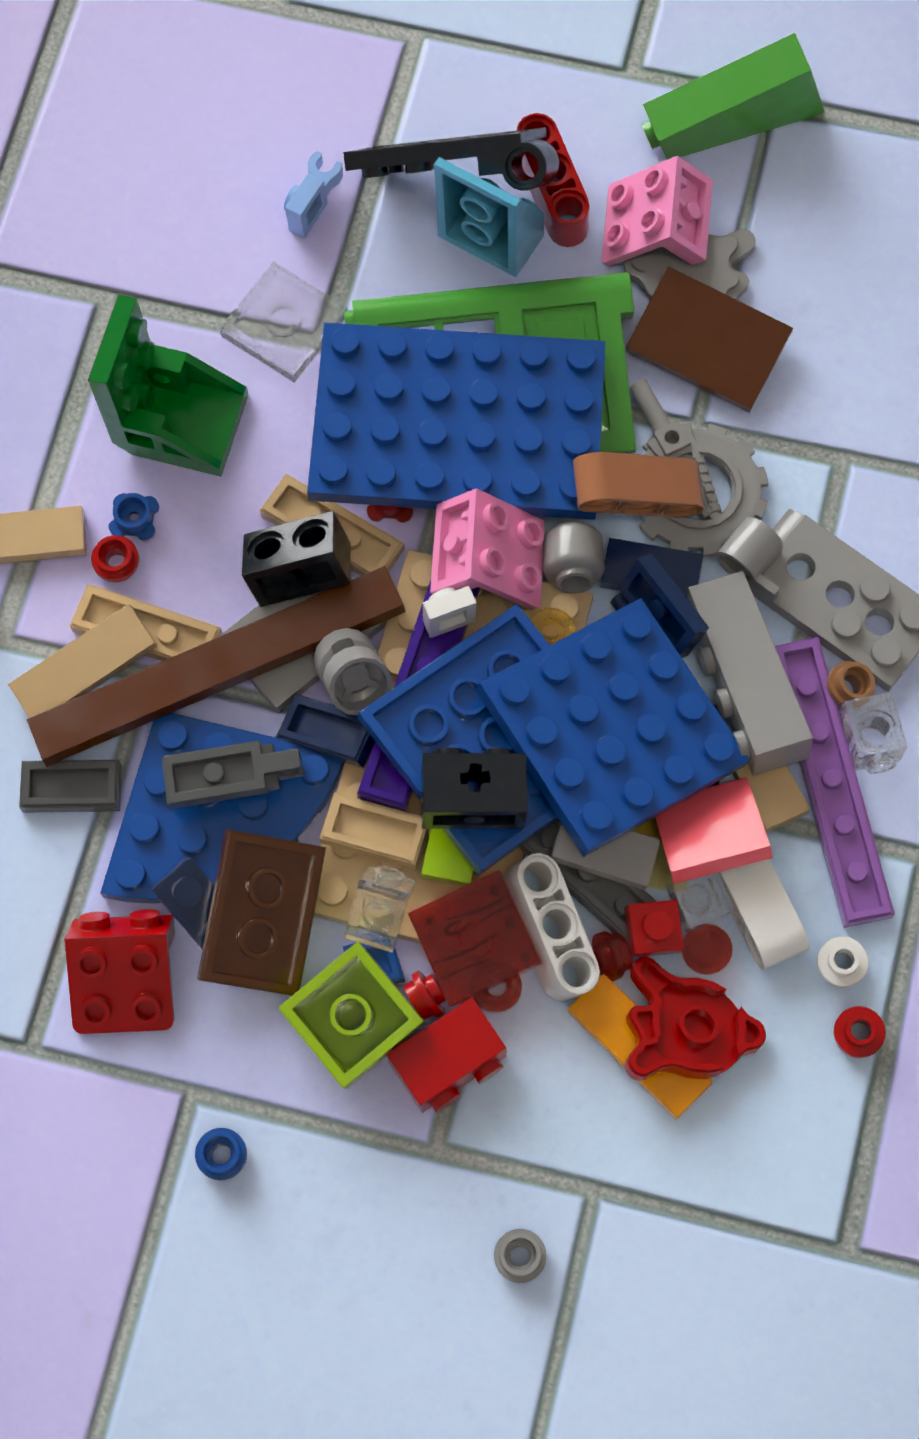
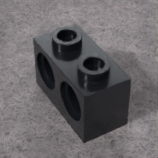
[242,511,351,607]

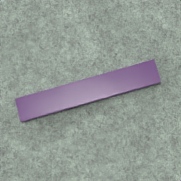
[775,637,895,929]

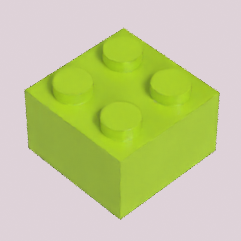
[278,941,427,1089]

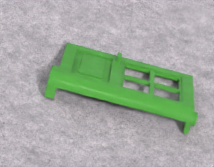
[344,272,636,453]

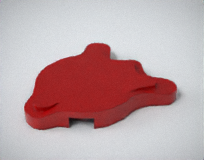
[625,956,766,1081]

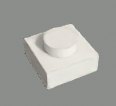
[423,586,476,638]

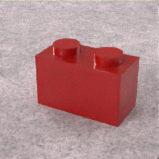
[386,997,507,1113]

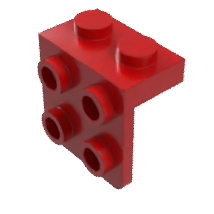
[64,909,175,1034]

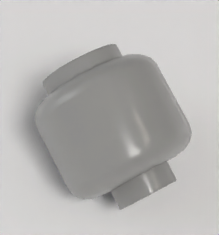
[543,519,605,594]

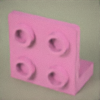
[601,156,713,267]
[430,488,545,610]

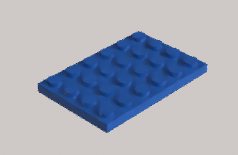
[307,322,606,520]

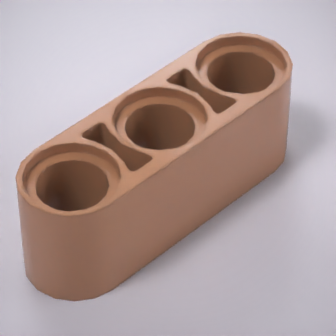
[573,452,704,518]

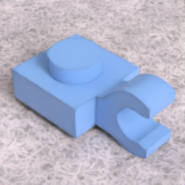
[284,151,343,239]

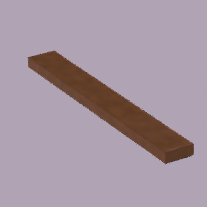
[26,566,406,767]

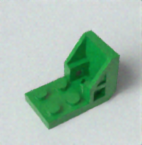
[88,294,249,477]

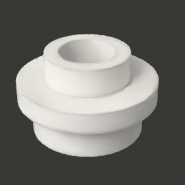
[817,936,868,988]

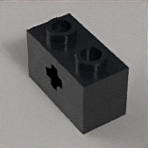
[421,747,528,829]

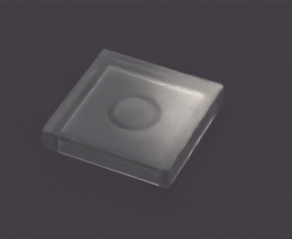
[219,261,348,383]

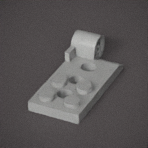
[716,508,919,692]

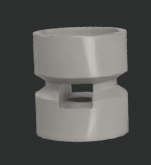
[313,628,392,715]

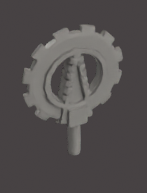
[630,379,768,557]

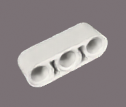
[502,853,600,1001]
[713,859,810,970]

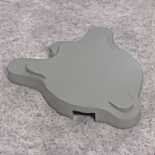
[624,229,756,300]

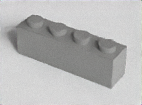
[687,571,813,776]

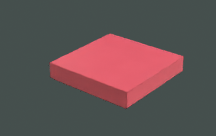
[655,777,773,884]

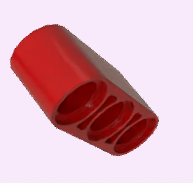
[516,113,590,247]

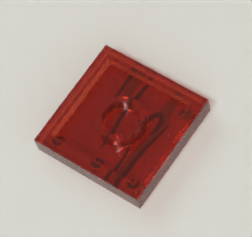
[408,870,543,1007]

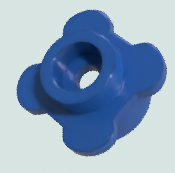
[109,493,160,541]

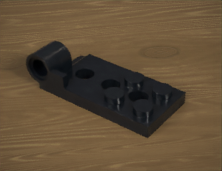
[343,127,559,191]

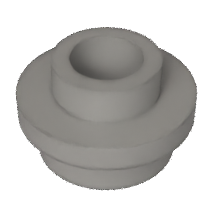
[494,1229,546,1283]

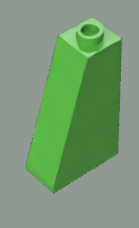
[642,33,825,160]

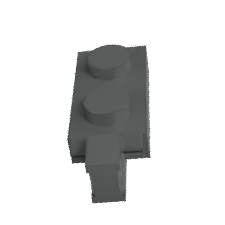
[161,740,304,809]

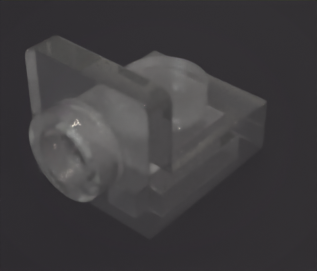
[344,866,416,953]

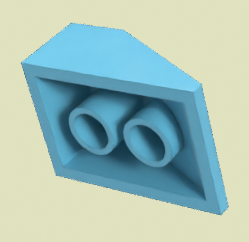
[434,157,544,277]

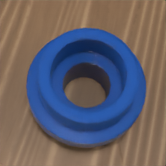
[195,1128,247,1181]

